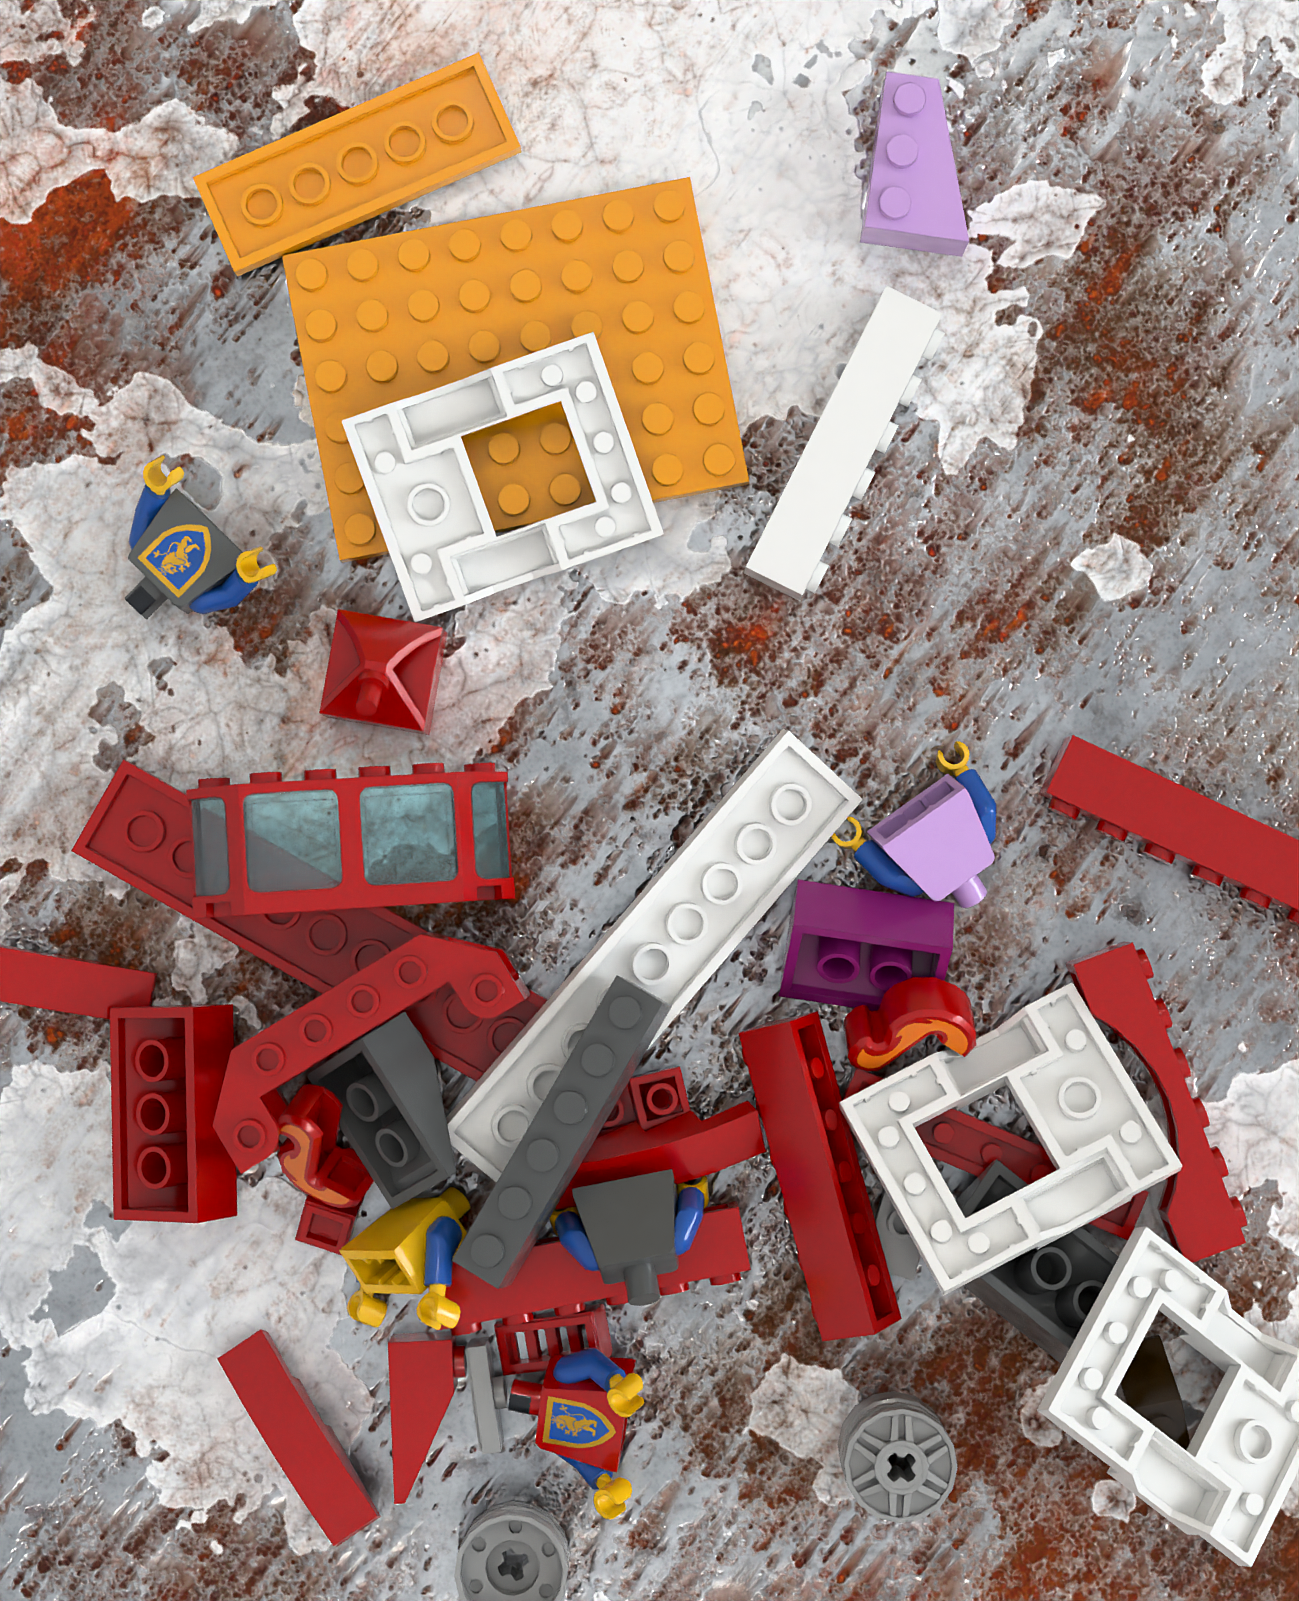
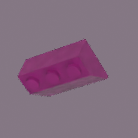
[779,879,954,1011]

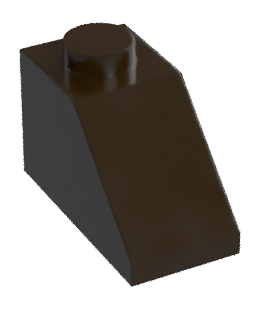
[1116,1335,1190,1450]

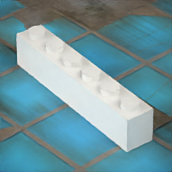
[744,285,945,601]

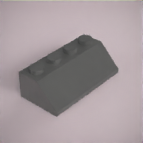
[956,1159,1119,1364]

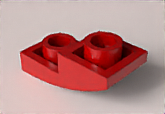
[596,1066,691,1139]

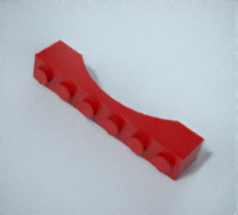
[1065,941,1247,1263]

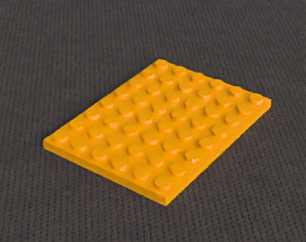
[282,177,749,563]

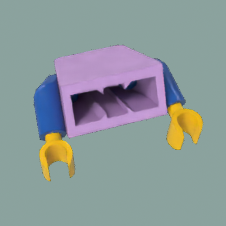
[831,741,996,908]

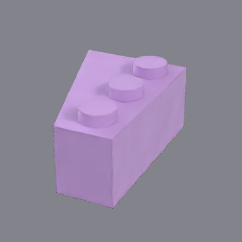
[860,72,969,257]

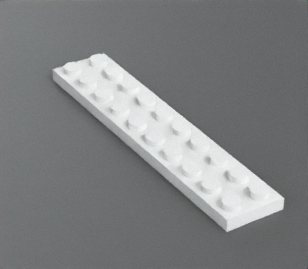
[446,729,863,1183]

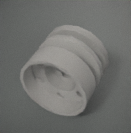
[837,1391,958,1523]
[454,1501,570,1601]

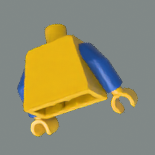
[339,1187,470,1330]

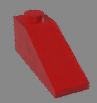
[388,1331,467,1504]

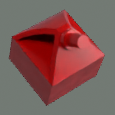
[319,609,447,735]

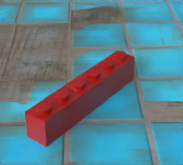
[1039,735,1299,926]
[738,1011,902,1342]
[428,1201,751,1336]

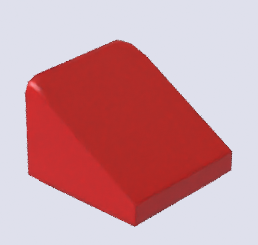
[295,1195,364,1255]

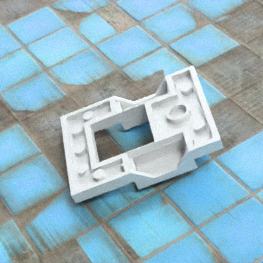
[342,332,664,622]
[839,982,1183,1296]
[1037,1227,1299,1567]

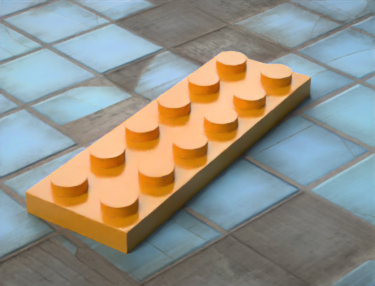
[193,52,522,277]

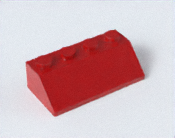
[110,1004,237,1223]

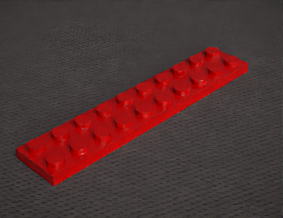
[71,760,548,1082]

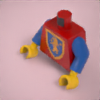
[508,1348,644,1520]

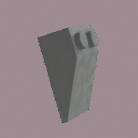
[307,1012,457,1209]

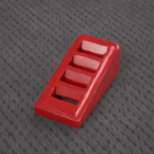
[494,1303,612,1376]

